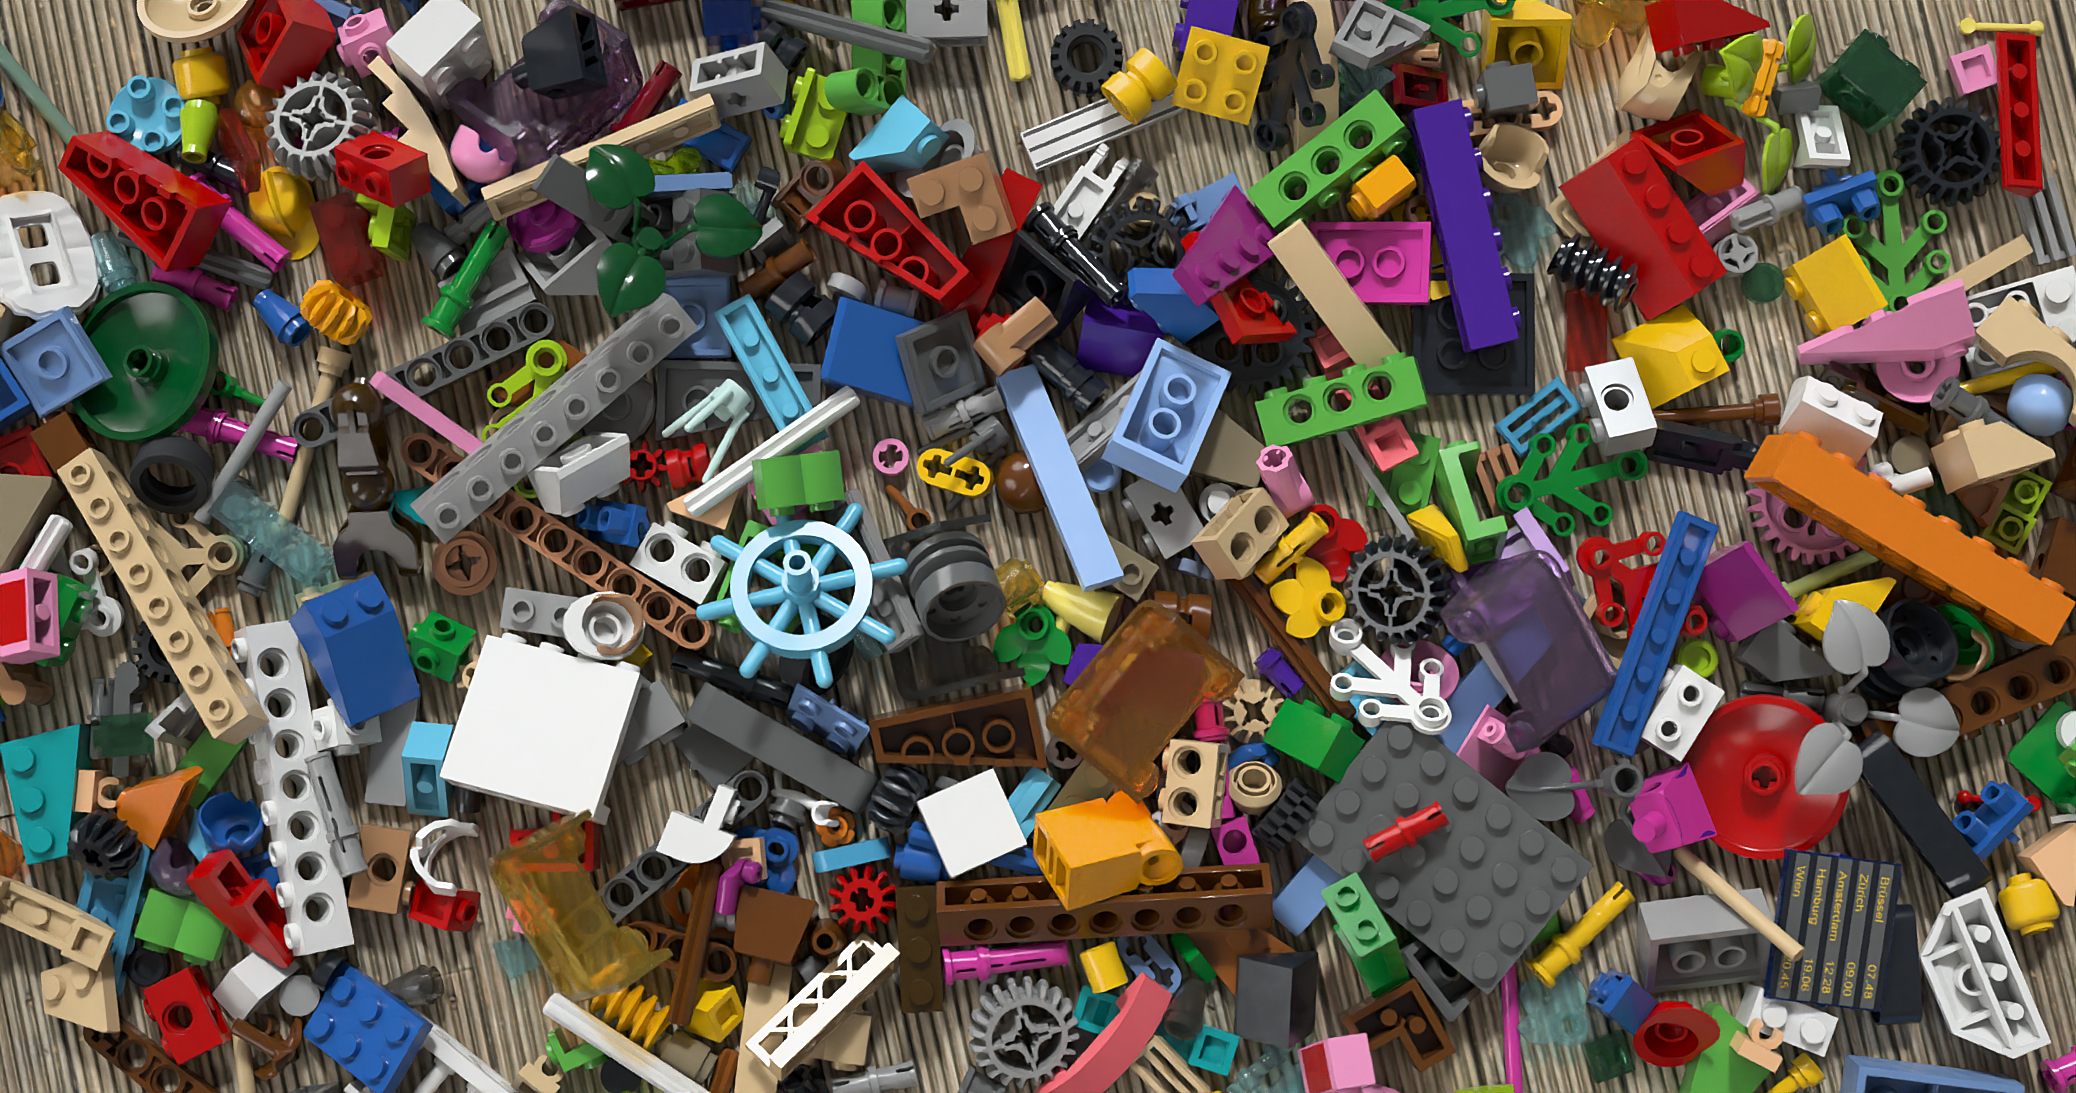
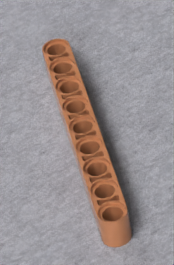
[400,433,715,650]

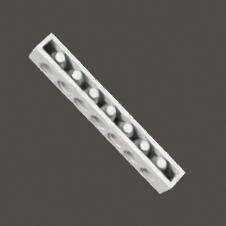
[231,620,354,956]

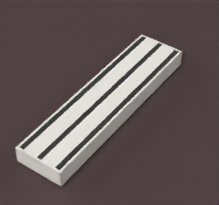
[1020,90,1184,173]

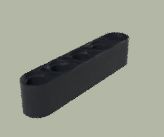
[1857,730,1993,899]

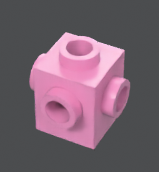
[336,7,396,78]

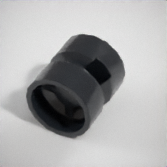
[764,271,838,348]

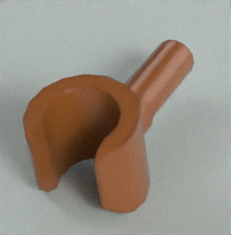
[884,483,931,533]

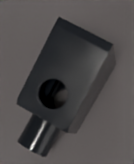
[512,5,608,99]

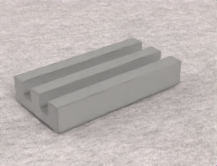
[2012,177,2076,267]

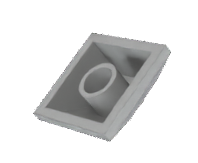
[516,220,613,295]

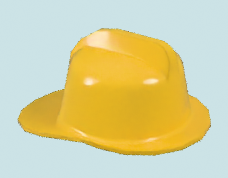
[248,166,322,261]

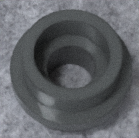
[767,796,807,831]

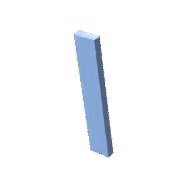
[995,364,1124,593]

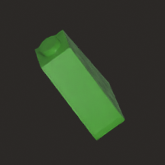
[1679,1000,1771,1093]

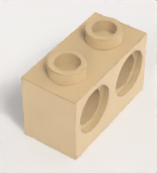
[1190,487,1290,580]
[1158,739,1229,828]

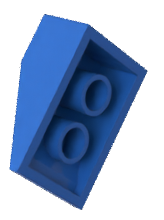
[289,574,421,729]

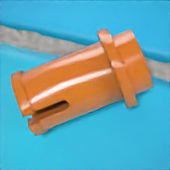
[206,607,235,660]

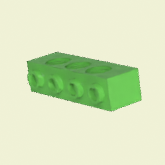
[1246,89,1413,234]
[1255,352,1430,448]

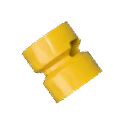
[1101,47,1178,125]

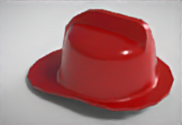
[1633,1001,1721,1067]

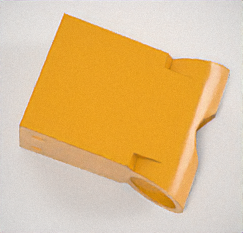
[1033,788,1184,911]

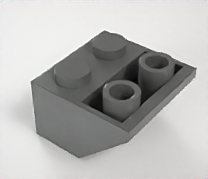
[646,188,738,278]

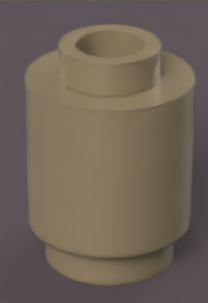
[654,1029,718,1086]

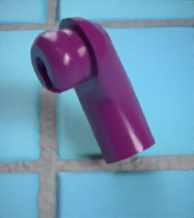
[715,858,763,915]

